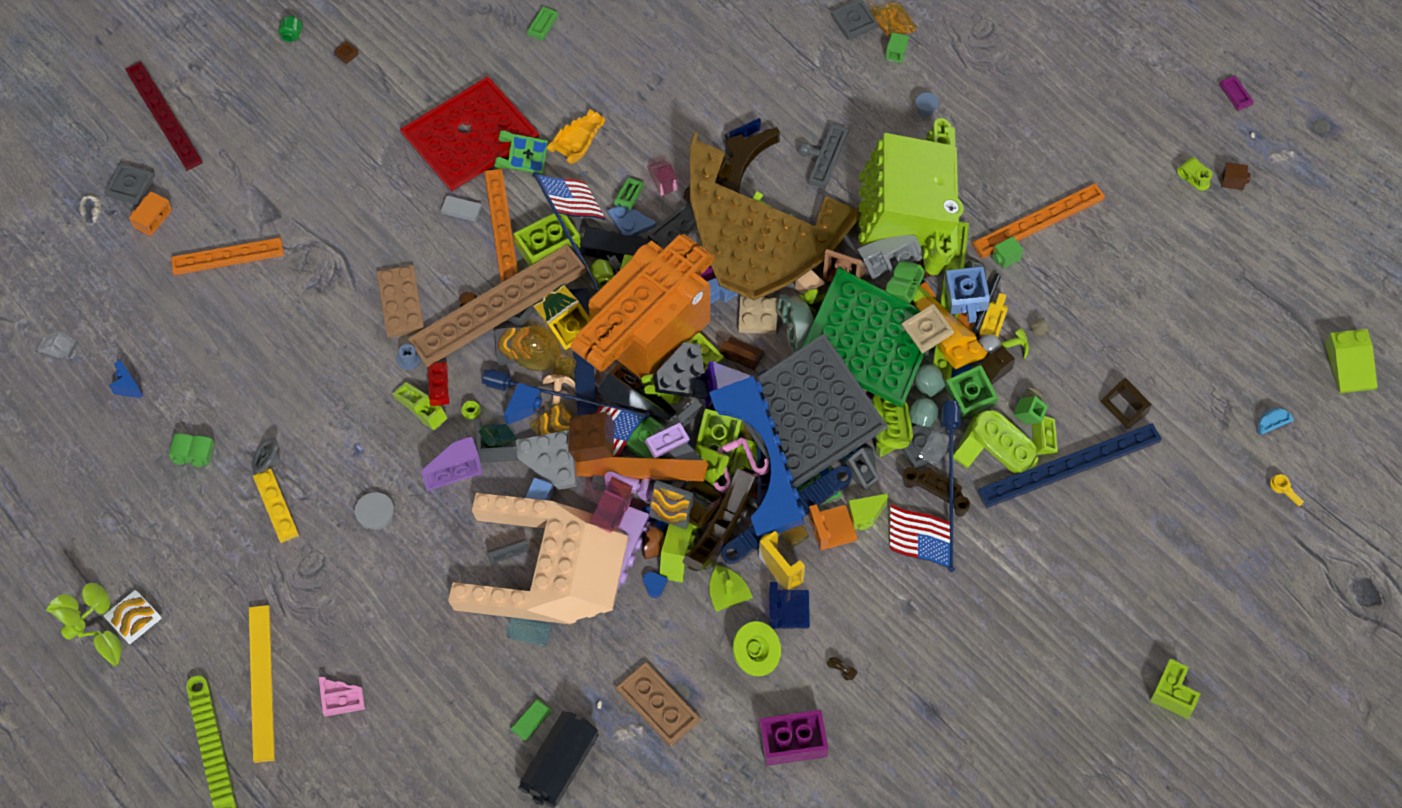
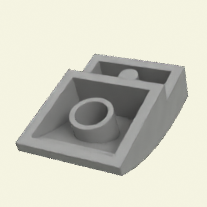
[858,235,923,279]

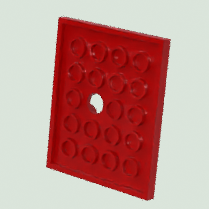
[400,76,540,192]

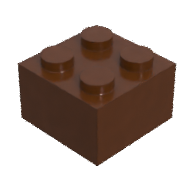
[568,412,615,462]

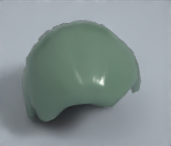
[914,364,945,397]
[909,398,939,427]

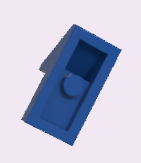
[109,360,142,398]

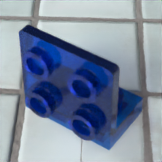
[769,582,810,629]

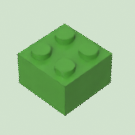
[945,365,998,420]

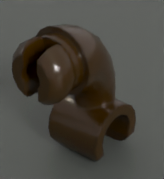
[827,657,857,680]

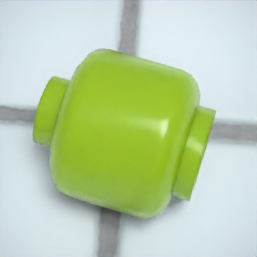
[589,259,614,288]

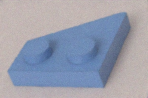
[608,205,656,236]

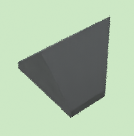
[845,447,880,490]

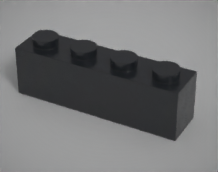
[581,227,658,263]

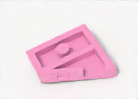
[319,677,365,717]

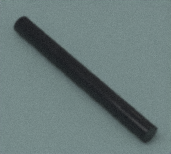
[971,274,1001,334]

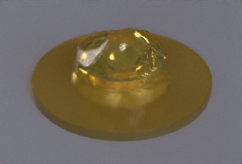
[510,326,560,371]

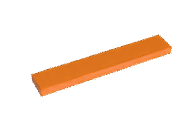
[171,237,284,275]

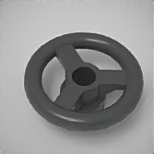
[252,438,280,473]

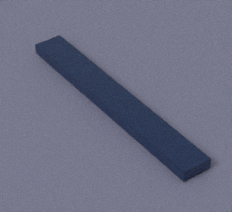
[570,288,597,416]

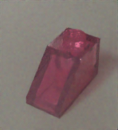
[647,160,677,195]

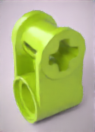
[1177,157,1213,191]

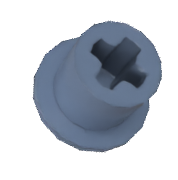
[916,92,939,117]
[396,344,421,370]

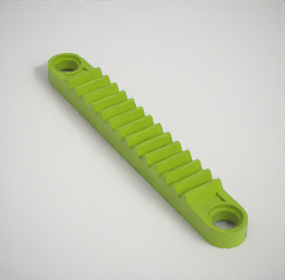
[186,675,237,808]

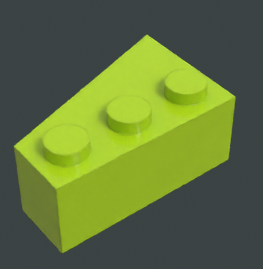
[660,522,698,583]

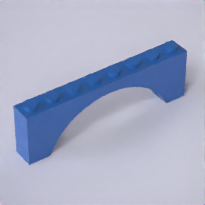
[709,376,806,540]

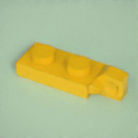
[978,293,1008,338]

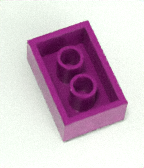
[759,710,829,766]

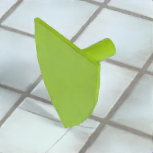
[710,565,753,612]

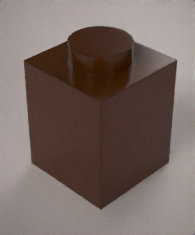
[1221,162,1251,190]

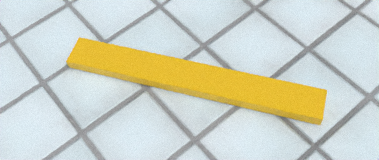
[249,605,275,763]

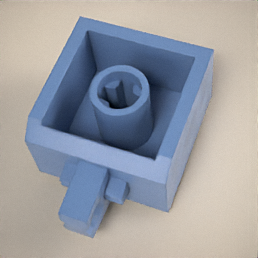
[944,267,989,323]

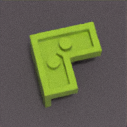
[1150,659,1201,719]

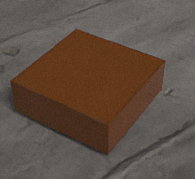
[334,41,359,64]

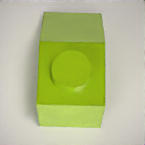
[848,493,888,530]

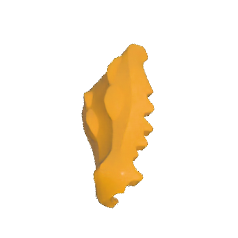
[547,109,606,165]

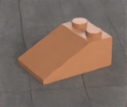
[823,249,866,284]

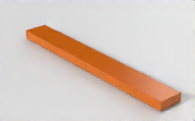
[484,168,518,283]
[972,183,1105,259]
[576,457,708,481]

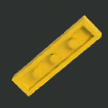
[253,468,299,543]

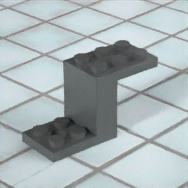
[653,400,703,488]

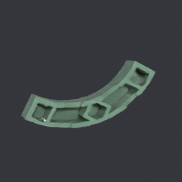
[776,294,814,354]

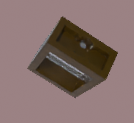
[680,481,725,529]

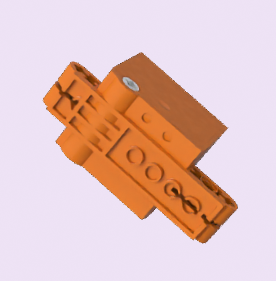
[570,234,714,378]

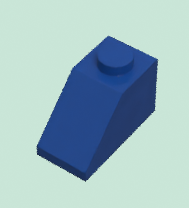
[504,383,543,425]

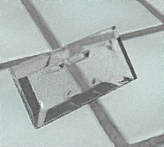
[919,427,957,466]

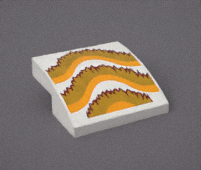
[103,590,162,645]

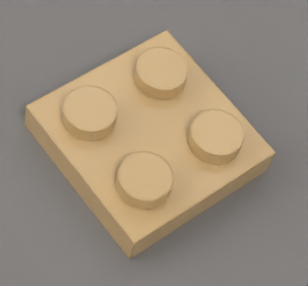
[739,296,778,334]
[902,304,954,353]

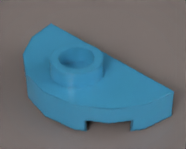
[1257,407,1294,435]

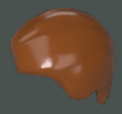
[642,525,666,559]

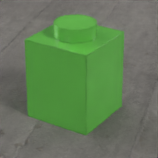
[886,32,909,63]
[993,236,1024,269]
[1013,396,1048,425]

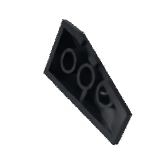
[597,363,676,420]

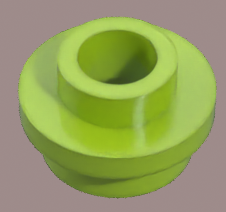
[461,401,481,419]

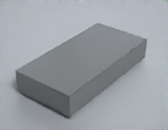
[441,196,482,222]

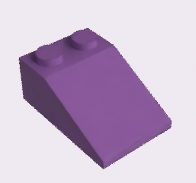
[421,437,483,491]

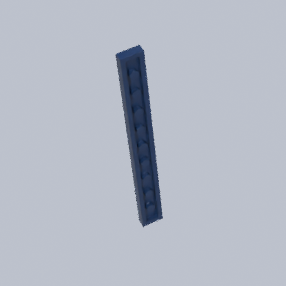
[978,423,1162,508]

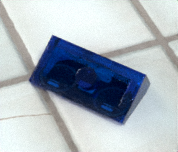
[724,118,761,140]

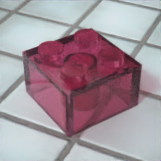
[590,477,634,533]

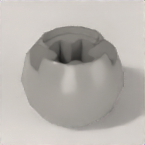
[978,334,1001,357]

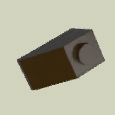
[981,346,1015,385]

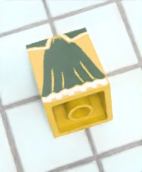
[532,284,590,350]

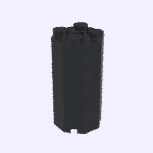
[518,711,599,808]

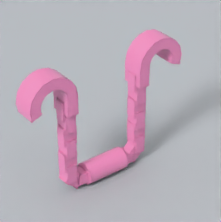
[714,438,771,493]

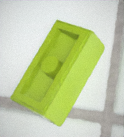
[1031,416,1058,454]

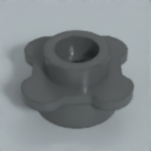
[607,255,621,273]

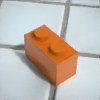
[129,191,172,237]

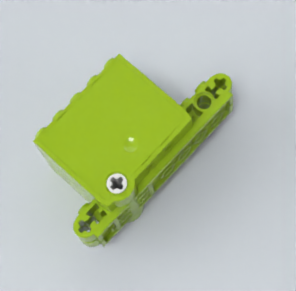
[859,118,964,275]

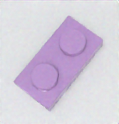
[645,423,690,458]

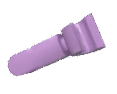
[604,472,655,502]

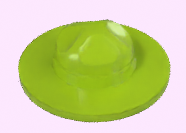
[733,621,781,677]

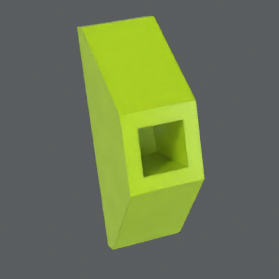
[953,412,984,468]

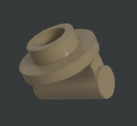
[1023,387,1045,401]

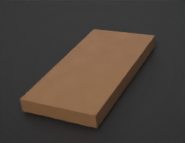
[615,662,701,747]

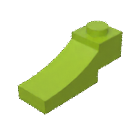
[392,382,447,430]

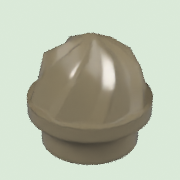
[1031,318,1051,336]

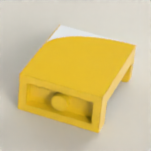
[759,531,805,593]

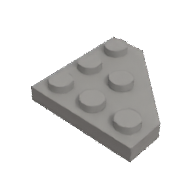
[516,430,577,490]

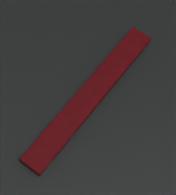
[125,61,203,171]

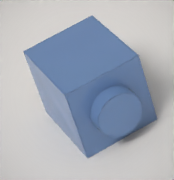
[525,478,554,501]

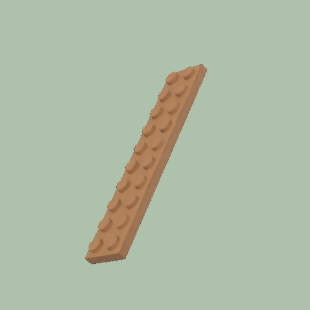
[408,244,587,367]

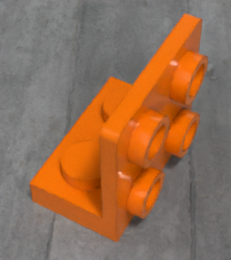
[808,504,858,551]

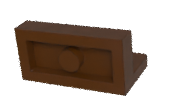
[720,337,764,370]

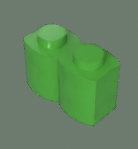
[886,260,925,303]
[168,434,215,467]

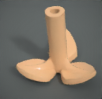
[542,374,575,406]

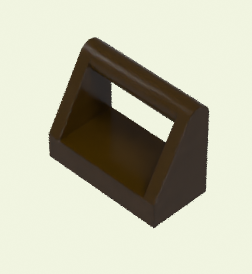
[1100,378,1152,429]

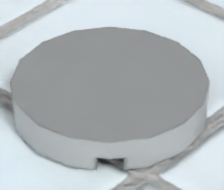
[355,492,395,530]

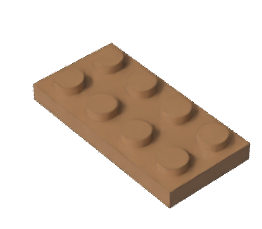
[377,265,424,338]

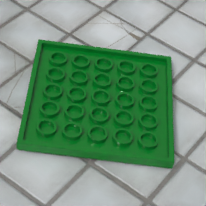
[802,268,925,408]

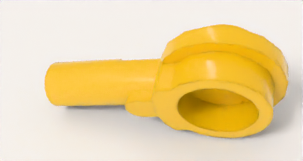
[1270,474,1304,507]

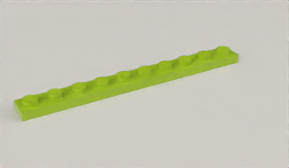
[933,222,969,385]

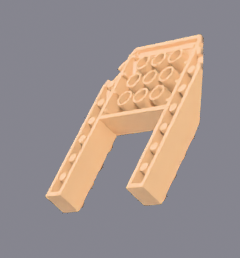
[448,493,629,624]

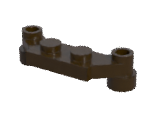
[903,467,970,517]

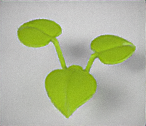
[46,583,122,666]

